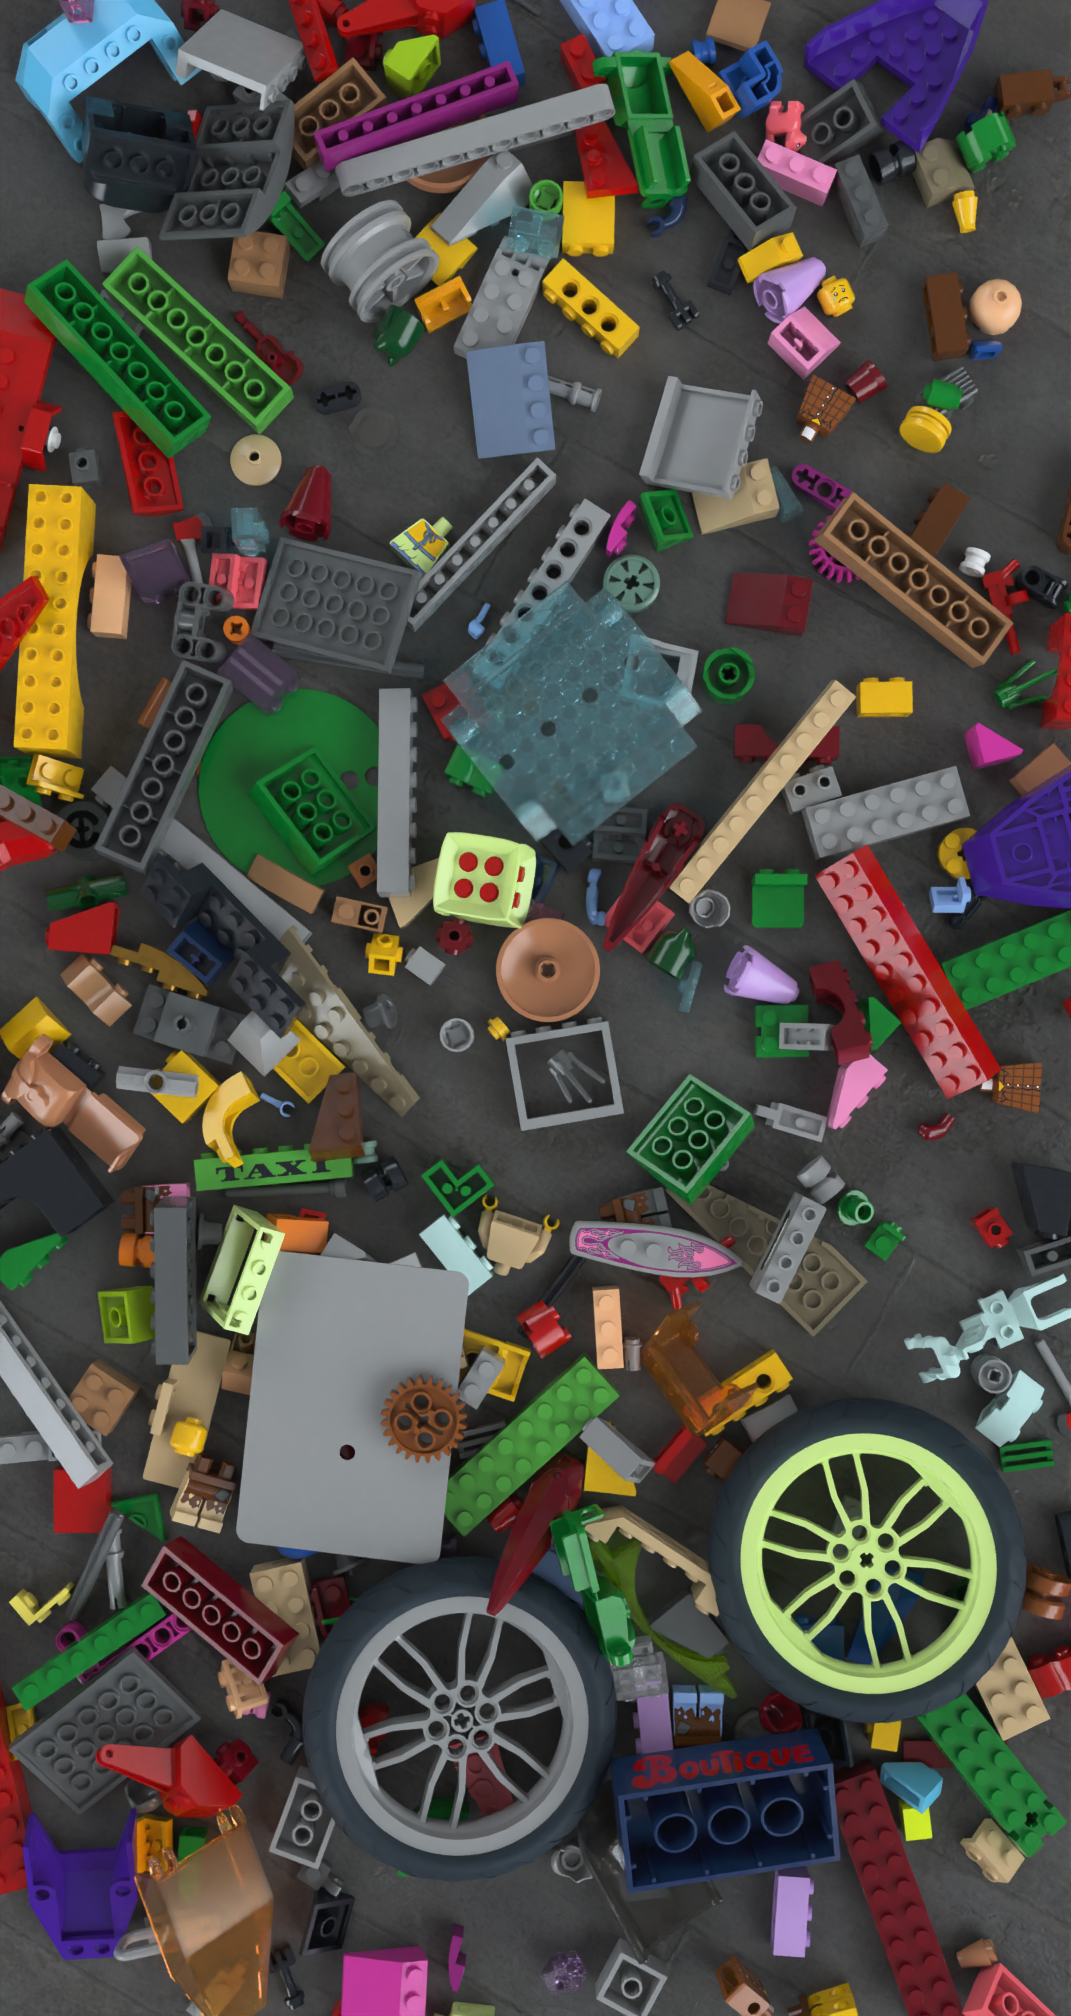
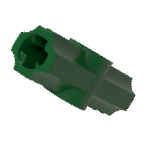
[45,873,128,912]

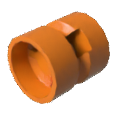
[119,1232,155,1268]

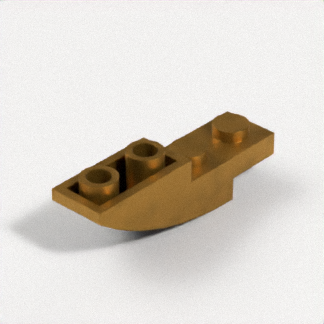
[110,943,212,1000]

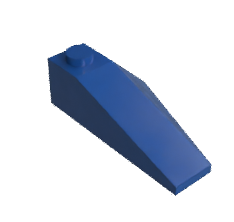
[846,1562,925,1664]

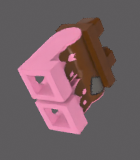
[121,1182,190,1234]

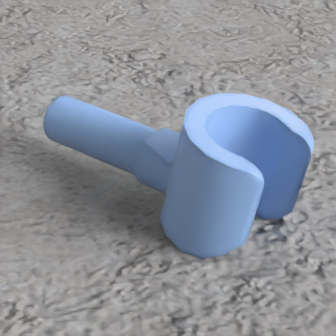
[468,603,491,639]
[260,1093,295,1117]

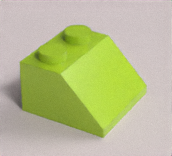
[383,35,441,99]
[98,1286,155,1344]

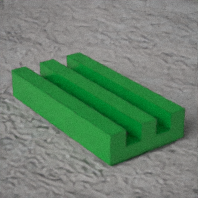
[998,1438,1055,1473]

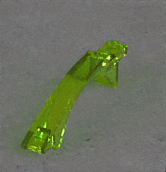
[588,1537,737,1699]

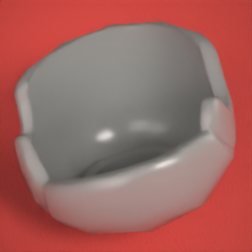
[689,889,731,928]

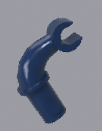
[646,195,688,238]

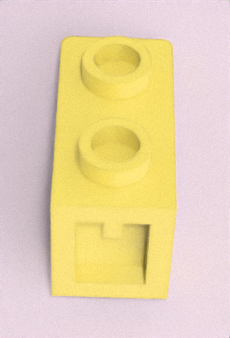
[9,1582,74,1626]

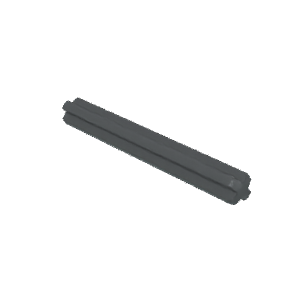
[65,1509,124,1621]

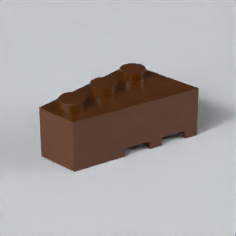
[309,1072,365,1162]

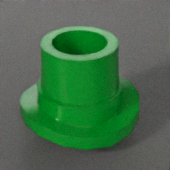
[837,1189,874,1225]

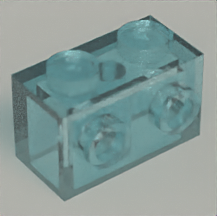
[506,206,564,258]
[231,507,270,556]

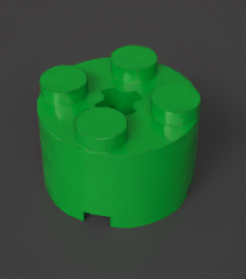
[955,111,1016,174]
[701,647,755,705]

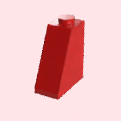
[45,902,120,955]

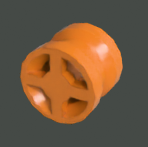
[223,616,251,645]

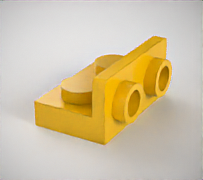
[26,754,84,803]

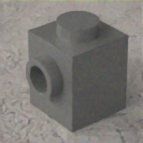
[68,447,104,490]

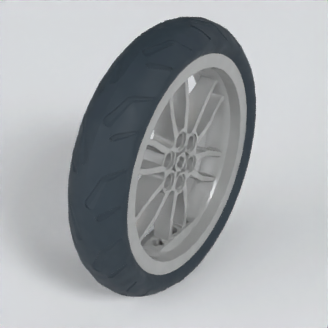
[302,1556,617,1882]

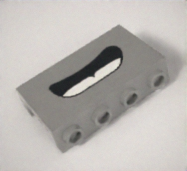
[749,1192,826,1304]

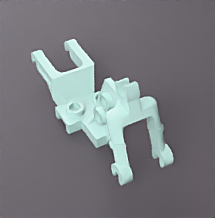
[904,1273,1071,1383]

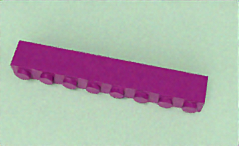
[314,61,519,172]

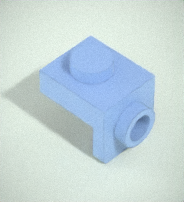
[929,877,971,913]

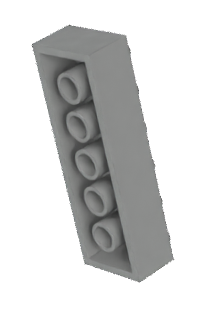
[801,766,970,861]

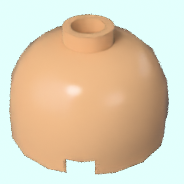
[968,279,1022,335]

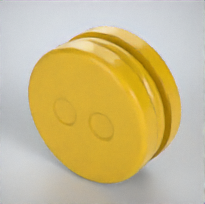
[899,406,952,453]

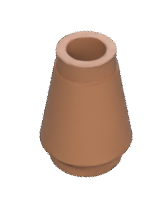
[956,1938,998,1969]

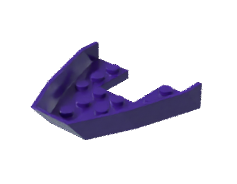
[804,0,988,153]
[962,765,1071,908]

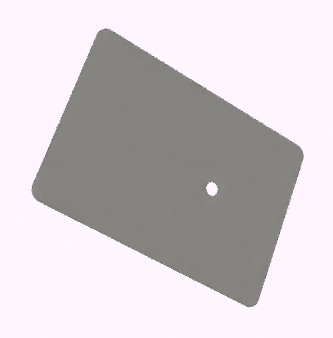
[236,1251,469,1564]

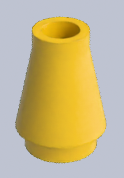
[952,190,978,233]

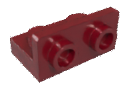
[345,32,384,71]
[309,1573,351,1638]

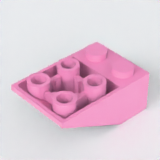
[826,1054,888,1130]

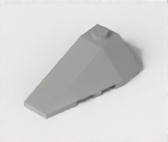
[431,150,533,246]

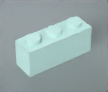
[419,1213,494,1296]

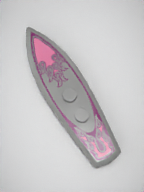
[569,1221,744,1278]

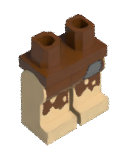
[170,1453,236,1534]

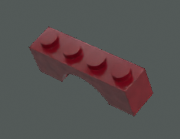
[733,724,840,765]
[809,960,873,1065]

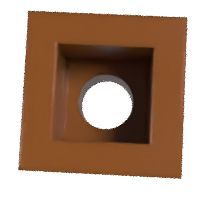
[347,853,377,889]

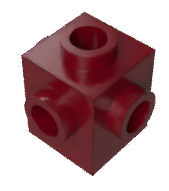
[181,0,219,32]
[436,917,474,956]
[213,1738,259,1785]

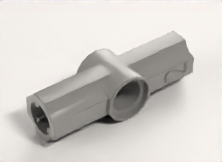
[116,1066,199,1098]

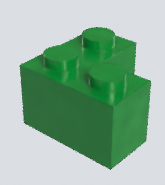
[421,1158,495,1217]

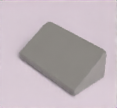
[97,237,152,274]

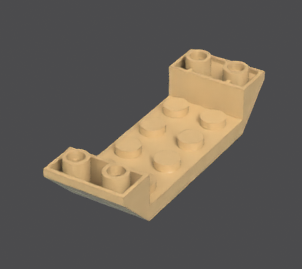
[583,1505,719,1617]

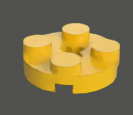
[937,828,977,880]

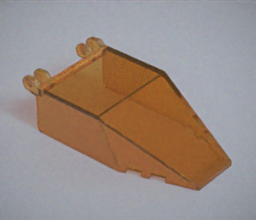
[134,1804,274,2016]

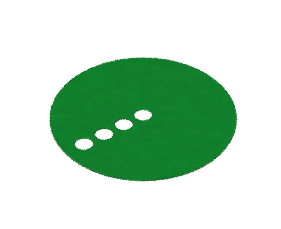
[198,689,379,886]

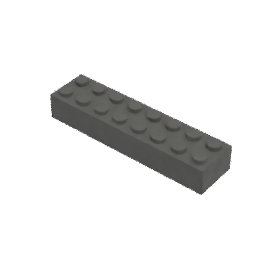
[94,660,233,875]

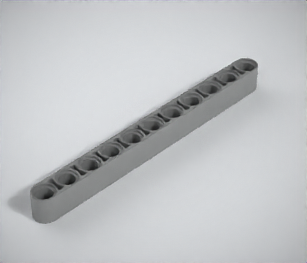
[335,84,615,197]

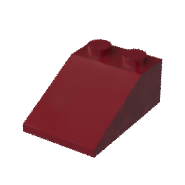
[725,573,813,637]

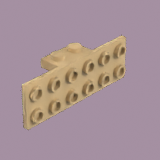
[143,1331,232,1488]

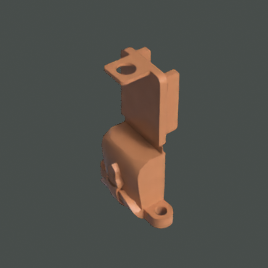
[1,1034,146,1173]

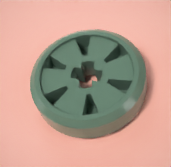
[603,554,660,613]

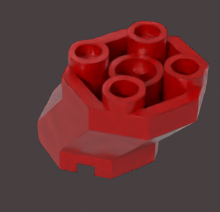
[0,818,57,872]

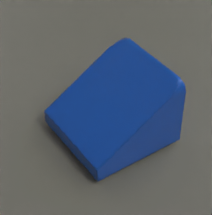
[970,339,1003,360]

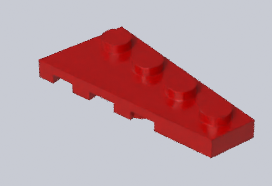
[574,121,639,199]

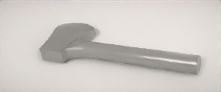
[99,204,140,240]

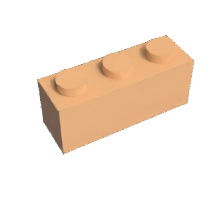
[87,554,134,639]
[592,1285,624,1369]

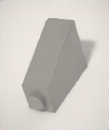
[580,1417,656,1483]

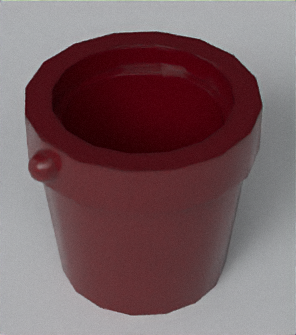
[844,360,887,404]

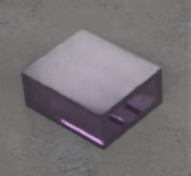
[217,633,301,717]

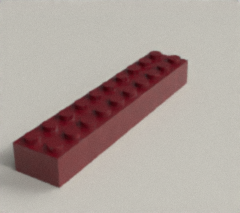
[833,1758,965,2016]

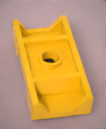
[458,1328,531,1402]

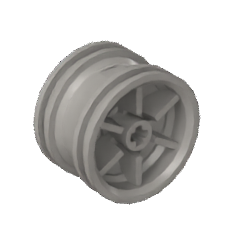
[321,200,439,323]

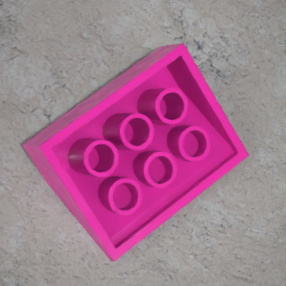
[341,1946,428,2016]

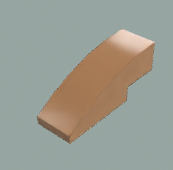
[246,854,326,914]

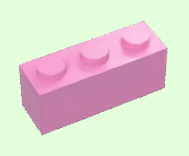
[758,139,837,207]

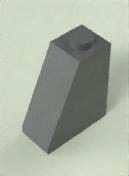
[648,1586,730,1659]

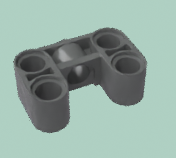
[171,582,234,664]

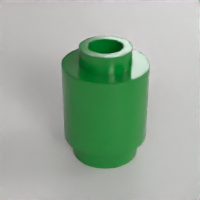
[922,378,963,411]

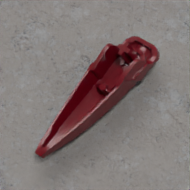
[602,803,705,952]
[486,1453,585,1616]

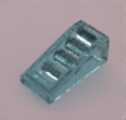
[770,466,805,524]

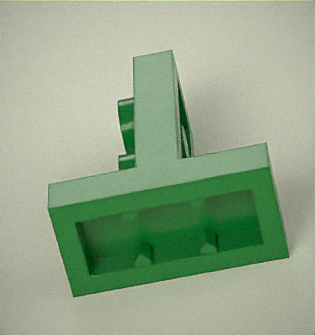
[265,190,326,263]

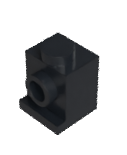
[201,526,236,554]

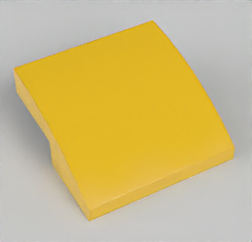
[415,213,478,286]

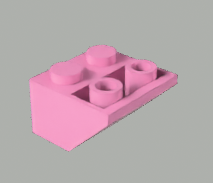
[768,306,841,380]

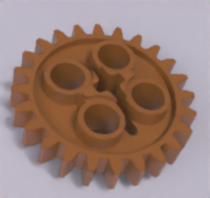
[381,1374,468,1463]

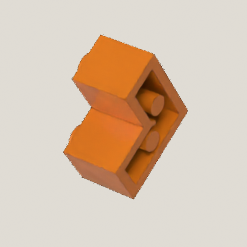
[264,1213,329,1255]

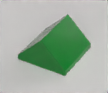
[638,490,694,552]
[860,997,901,1050]

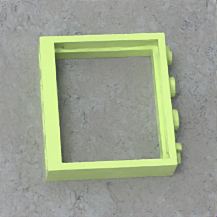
[198,1205,285,1335]

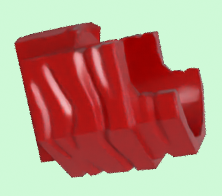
[358,1702,389,1755]

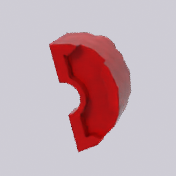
[516,1300,572,1359]

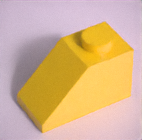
[738,232,803,283]

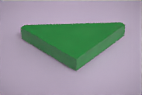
[110,1492,167,1542]

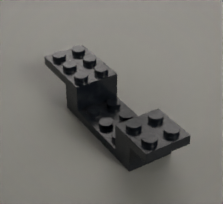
[140,855,306,1039]

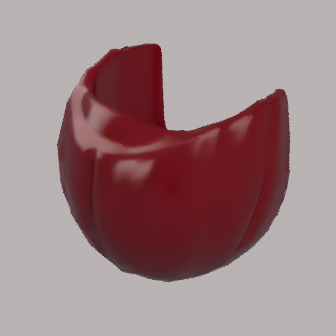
[758,1690,803,1734]

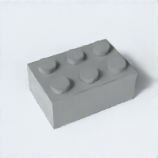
[269,1765,335,1870]

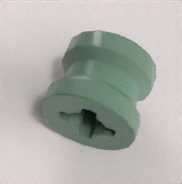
[353,1140,379,1164]

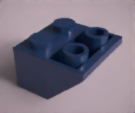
[166,919,235,986]

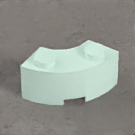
[975,1370,1045,1447]

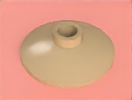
[230,434,282,486]

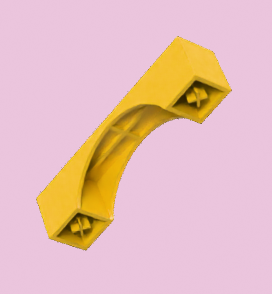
[14,484,96,759]

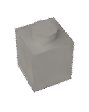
[404,946,446,986]

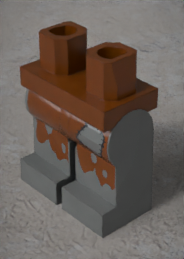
[598,1185,672,1228]

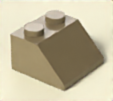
[912,138,975,208]

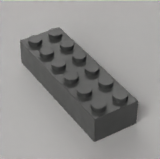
[150,1196,197,1365]

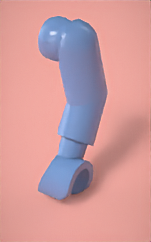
[585,868,606,926]

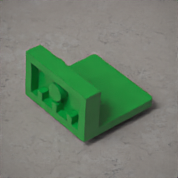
[0,756,42,807]

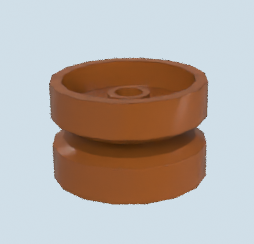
[1021,1563,1071,1620]

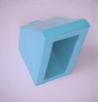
[879,1762,943,1814]

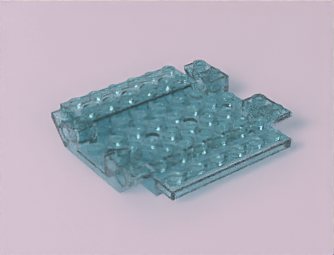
[441,580,702,846]

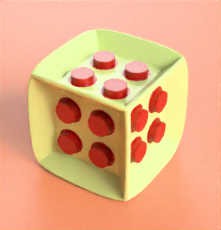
[433,832,536,929]

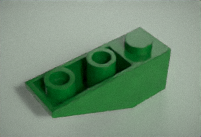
[0,1233,69,1291]

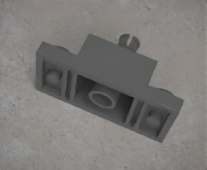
[133,984,247,1065]

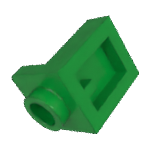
[863,1220,906,1261]

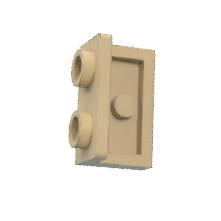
[960,1818,1025,1883]

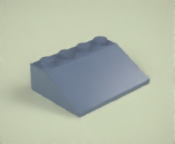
[466,341,555,459]

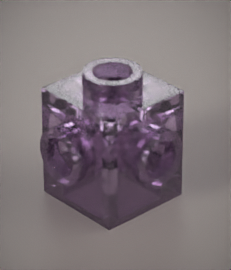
[540,1950,587,1998]

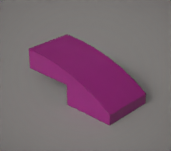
[449,1923,466,1992]

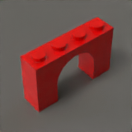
[1040,613,1071,731]

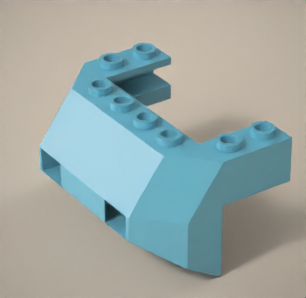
[15,0,201,163]

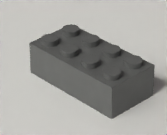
[689,131,797,251]

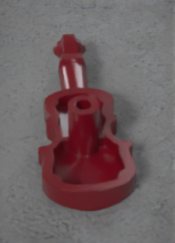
[234,311,304,386]

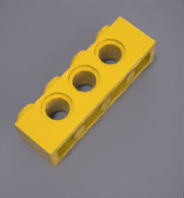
[542,258,640,358]
[687,1349,793,1436]

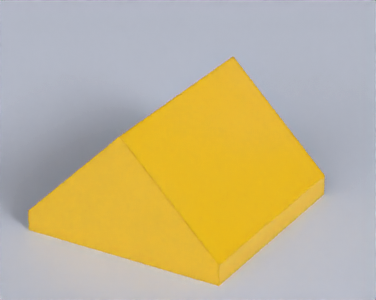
[0,996,72,1059]

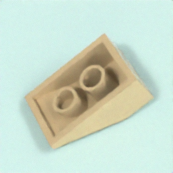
[691,458,780,535]

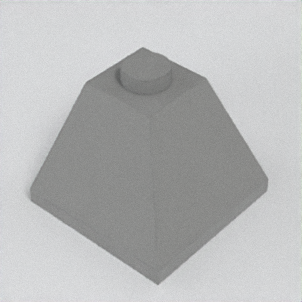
[228,1011,301,1077]

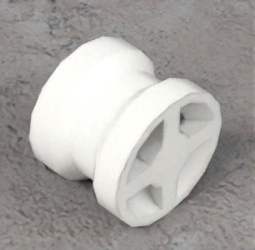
[959,547,991,577]

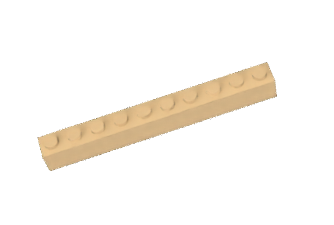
[669,680,856,903]

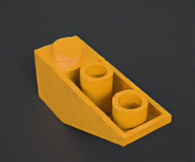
[668,51,741,134]

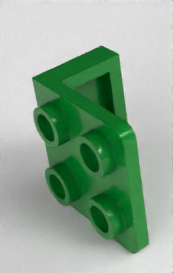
[752,869,808,928]

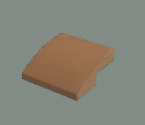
[705,0,771,52]

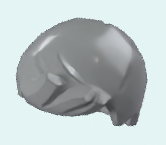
[551,1838,597,1883]

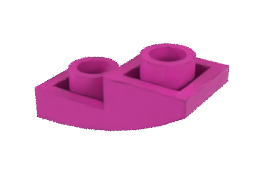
[606,500,637,558]

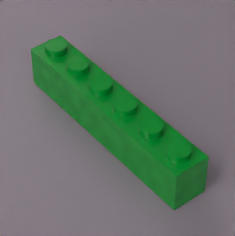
[11,1592,166,1711]

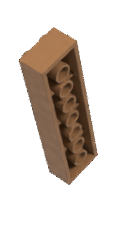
[814,492,1013,668]

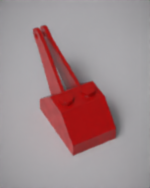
[337,0,477,39]
[95,1734,243,1817]

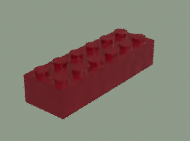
[141,1535,299,1686]

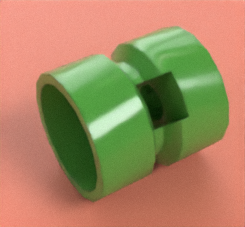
[529,179,563,228]

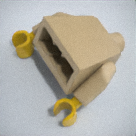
[478,1195,560,1276]

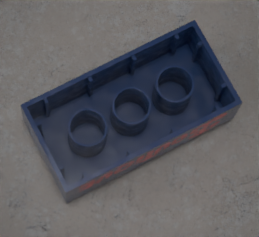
[610,1728,840,1893]

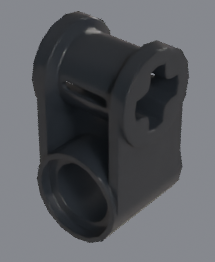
[1015,565,1069,609]

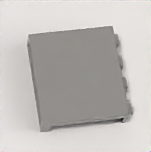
[176,9,307,111]
[639,376,763,500]

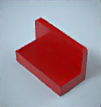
[652,1424,707,1483]

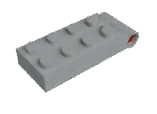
[453,235,553,359]

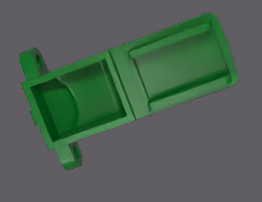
[592,50,691,209]
[549,1504,636,1666]

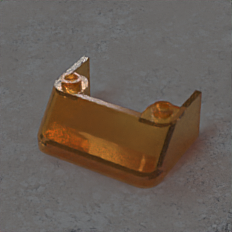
[641,1301,759,1436]

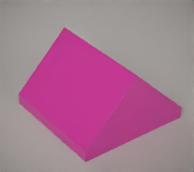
[964,723,1023,770]

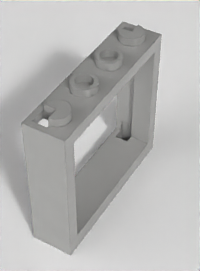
[506,1017,624,1131]

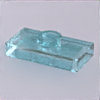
[677,961,703,1013]

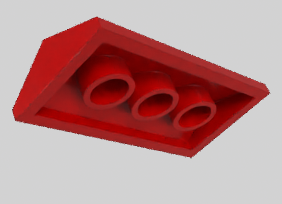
[112,411,184,517]

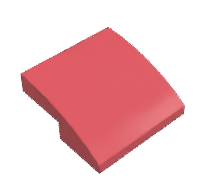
[209,553,268,611]
[604,895,675,955]

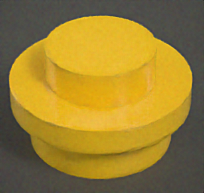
[487,1017,510,1041]

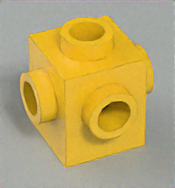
[365,933,403,976]

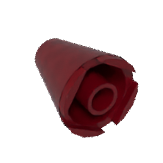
[279,465,332,542]

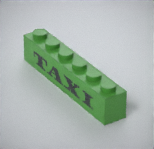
[194,1143,355,1191]

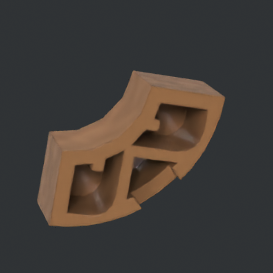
[60,953,132,1027]

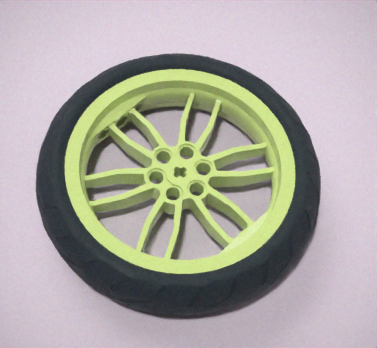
[708,1398,1027,1723]

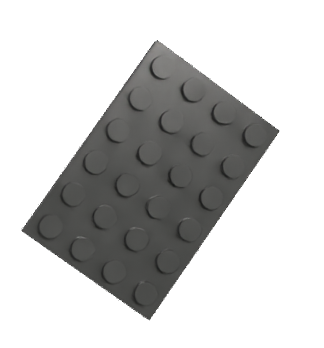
[249,537,422,674]
[9,1646,201,1815]

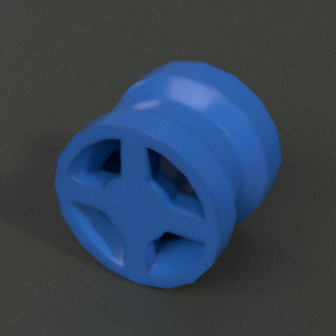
[690,36,716,65]

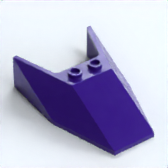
[23,1808,138,1960]

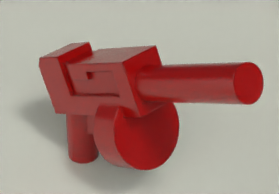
[982,558,1029,655]
[659,1235,736,1309]

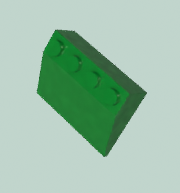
[248,746,377,877]
[626,1074,755,1205]

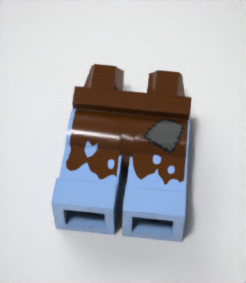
[672,1685,724,1749]

